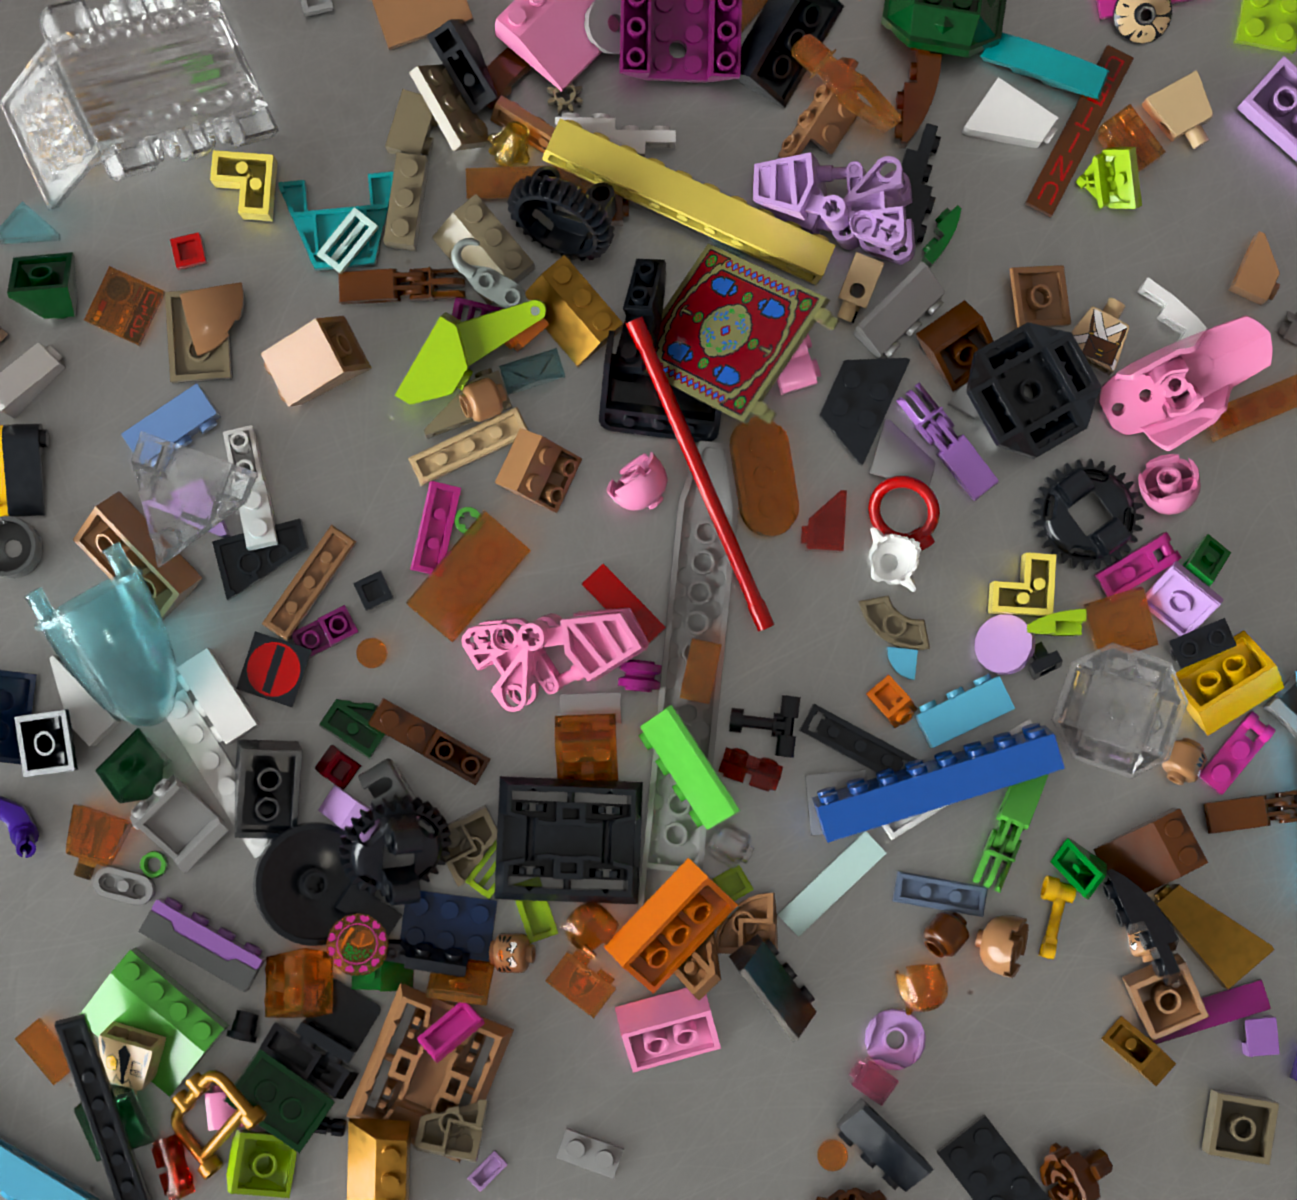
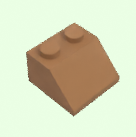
[1122,953,1209,1041]

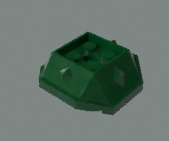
[881,0,1007,58]

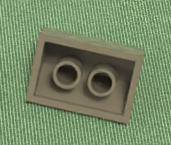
[432,194,535,305]

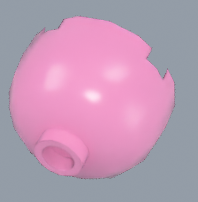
[607,452,668,511]
[1138,454,1201,515]

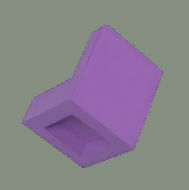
[1242,1015,1280,1057]

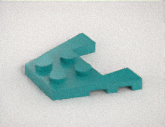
[278,171,394,271]

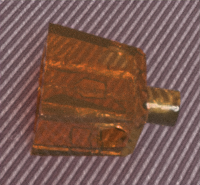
[65,804,133,880]

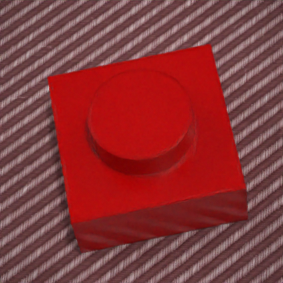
[170,232,207,270]

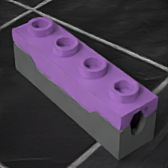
[138,897,267,992]

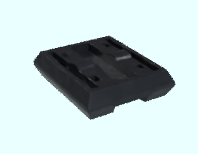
[494,776,643,904]

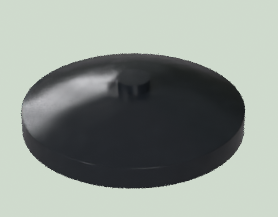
[253,822,375,946]

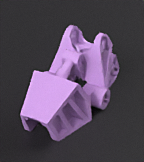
[753,152,915,265]

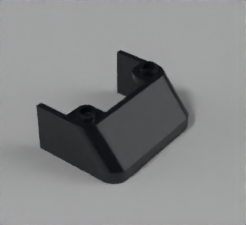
[599,330,722,442]

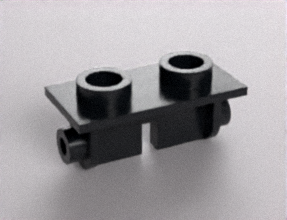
[1169,618,1237,669]

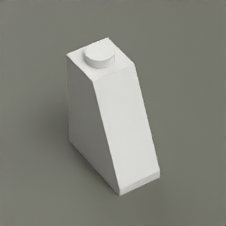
[962,77,1058,149]
[0,342,66,419]

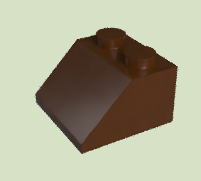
[915,300,994,392]

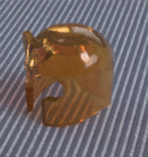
[561,902,619,960]
[894,963,949,1015]

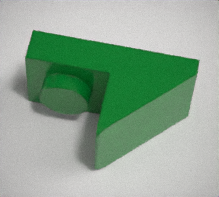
[1182,534,1231,587]
[351,958,414,992]

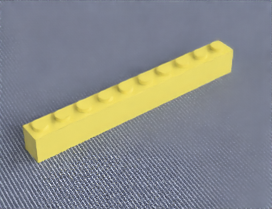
[541,119,836,285]

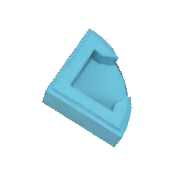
[887,647,918,680]

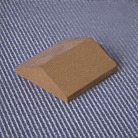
[1009,265,1071,328]

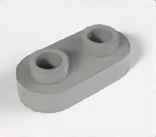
[93,866,155,905]

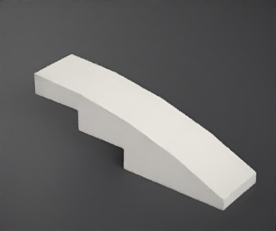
[1137,277,1208,341]

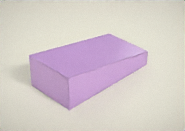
[467,1151,508,1192]

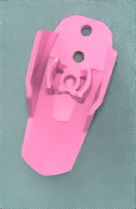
[1099,315,1272,451]

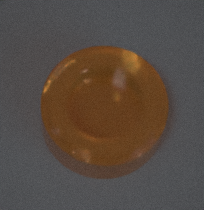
[356,638,388,668]
[817,1139,848,1171]

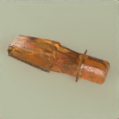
[791,34,902,133]

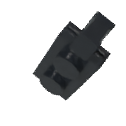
[383,939,470,977]

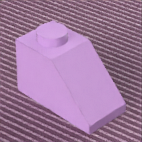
[318,785,381,842]

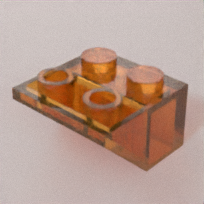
[555,713,618,781]
[264,948,333,1018]

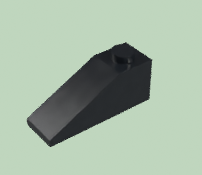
[427,19,499,114]

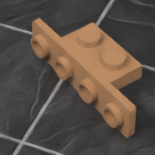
[778,57,864,158]

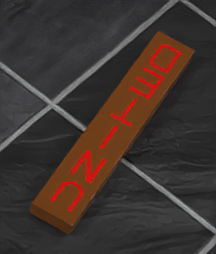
[1025,44,1134,217]

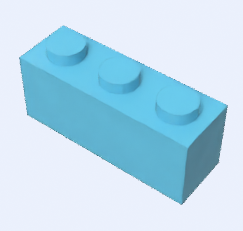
[914,673,1015,748]

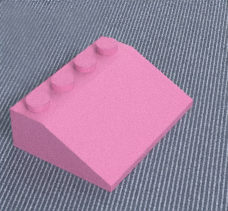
[495,0,619,92]

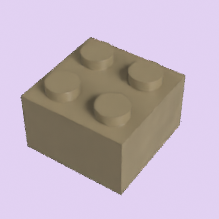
[1201,1089,1279,1165]

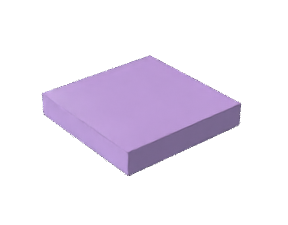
[1138,561,1224,636]

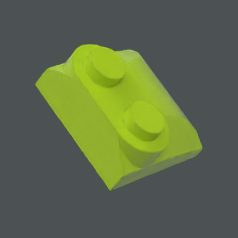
[226,1129,297,1198]

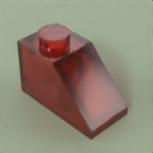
[800,490,847,553]

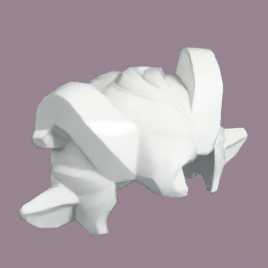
[869,527,922,592]

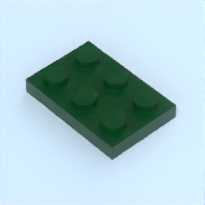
[223,1049,335,1154]

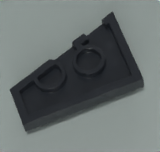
[212,518,309,601]

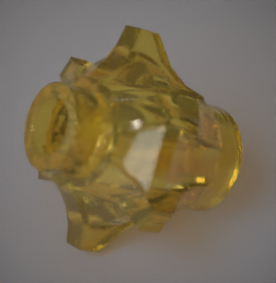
[487,121,530,167]

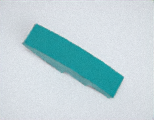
[981,32,1109,99]

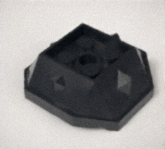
[966,322,1101,459]

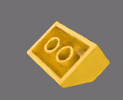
[1168,631,1285,736]

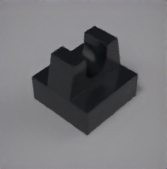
[1029,641,1063,680]

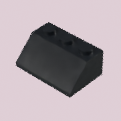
[729,934,817,1043]
[836,1098,934,1192]

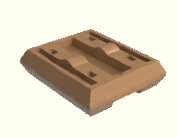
[347,983,514,1163]

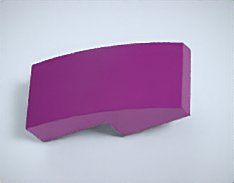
[291,605,358,658]

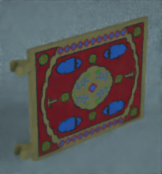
[645,243,839,425]

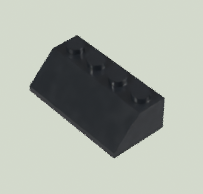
[737,0,844,108]

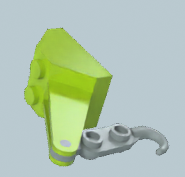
[395,238,547,405]

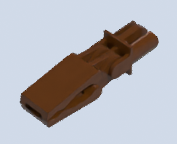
[338,267,466,305]
[1203,790,1297,834]

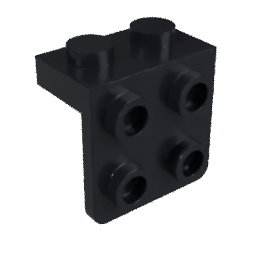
[296,978,381,1065]

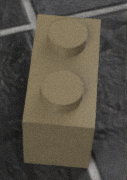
[385,89,438,156]

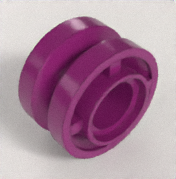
[618,659,662,692]

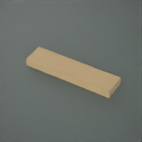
[408,407,529,486]

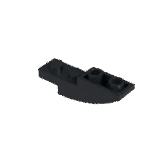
[901,123,941,245]
[613,259,666,374]
[1102,869,1181,986]

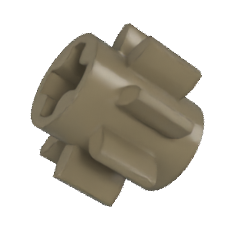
[547,82,583,115]

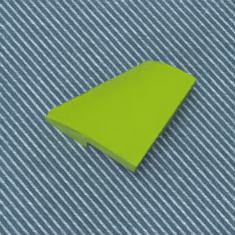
[1027,609,1087,636]

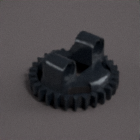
[507,166,618,261]
[1031,459,1144,571]
[338,795,452,906]

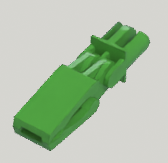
[972,774,1048,893]

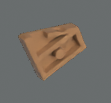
[674,931,721,1000]

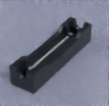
[799,704,918,772]

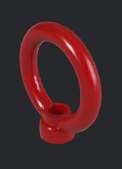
[868,476,940,551]

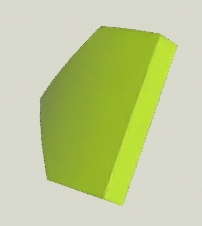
[1075,147,1142,209]

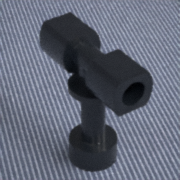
[729,695,801,758]

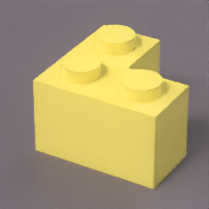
[210,150,278,221]
[988,552,1057,617]

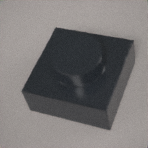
[353,570,394,611]

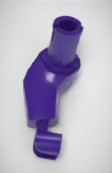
[0,796,39,858]

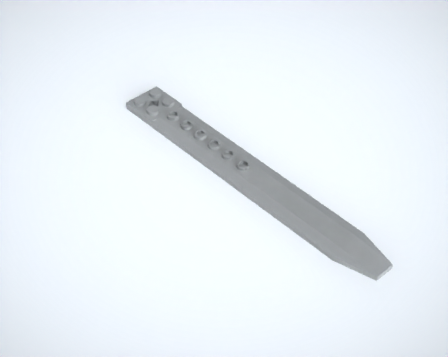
[637,441,739,911]

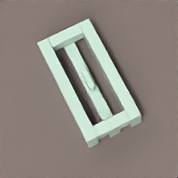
[317,207,379,275]

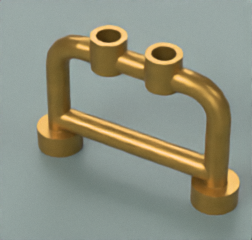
[171,1070,267,1180]

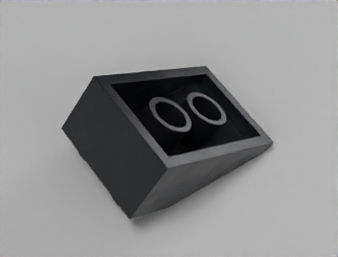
[234,739,302,839]

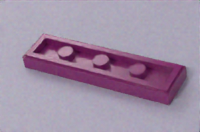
[1152,979,1271,1044]

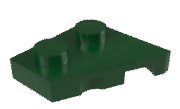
[319,699,386,759]

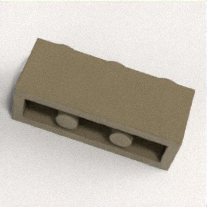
[383,152,429,252]

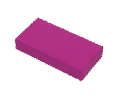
[416,999,485,1063]

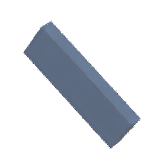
[892,871,988,917]

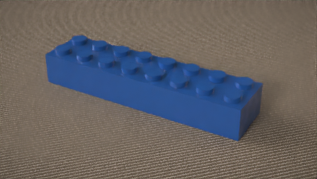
[812,723,1065,843]

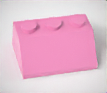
[615,988,721,1073]

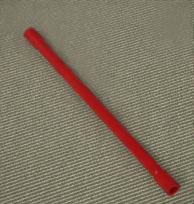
[626,317,775,632]

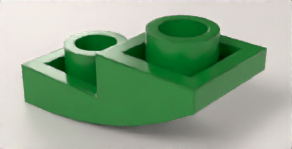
[921,205,962,269]

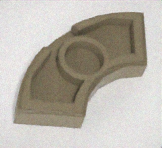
[858,595,930,650]

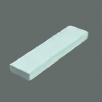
[777,831,886,937]

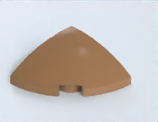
[180,282,244,356]
[715,893,778,954]

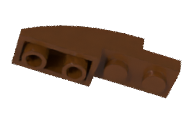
[895,48,942,148]
[368,698,491,785]

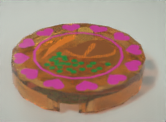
[326,913,389,976]

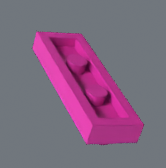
[410,481,461,576]

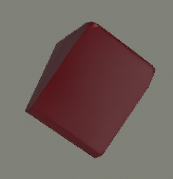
[315,745,361,790]

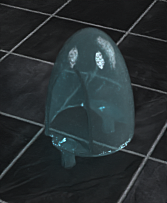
[24,542,177,727]

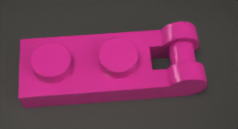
[1094,531,1182,601]
[1199,710,1276,795]

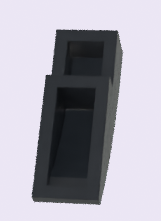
[259,1022,359,1100]

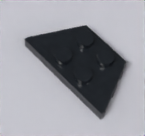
[819,358,910,466]

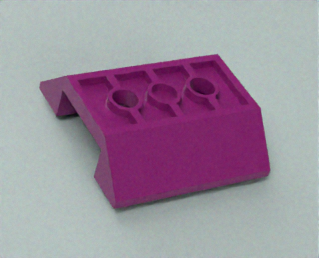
[619,0,742,83]

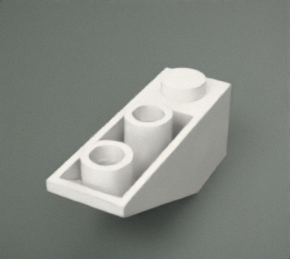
[49,655,121,746]

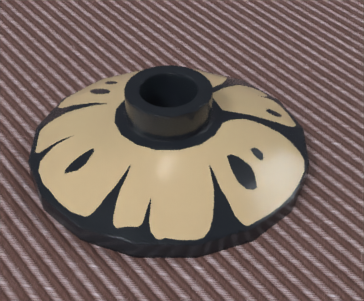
[1113,0,1172,44]

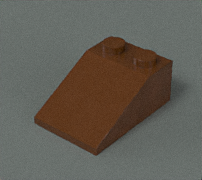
[1093,808,1208,893]

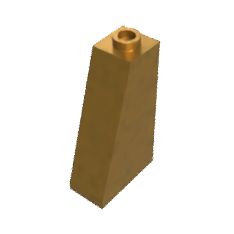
[1154,884,1275,989]

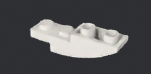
[555,113,676,157]
[223,425,278,551]

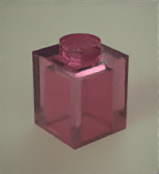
[849,1057,899,1106]

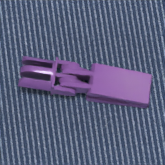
[896,382,999,501]

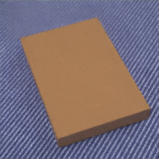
[372,0,474,50]

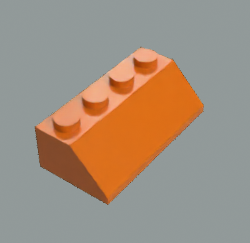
[604,858,738,994]

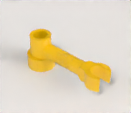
[1039,875,1077,960]

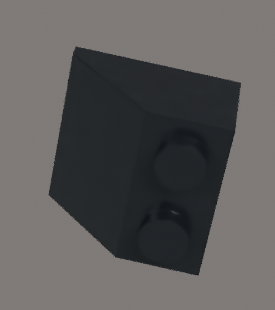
[14,709,78,777]

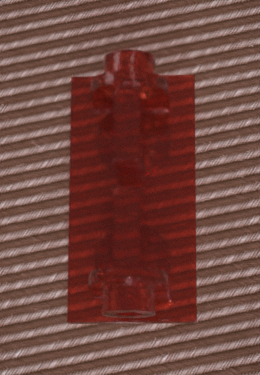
[718,747,783,792]
[150,1134,195,1200]

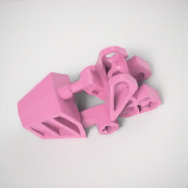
[461,608,649,712]

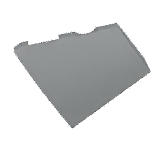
[870,419,935,487]

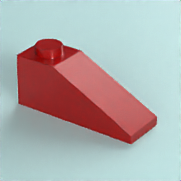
[582,563,666,644]

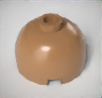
[975,915,1029,978]

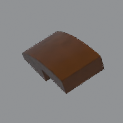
[487,47,532,109]

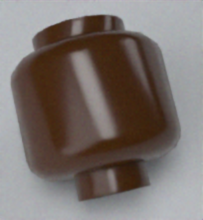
[924,912,969,958]

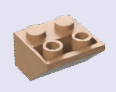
[495,428,582,513]

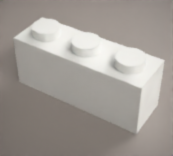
[177,648,261,745]

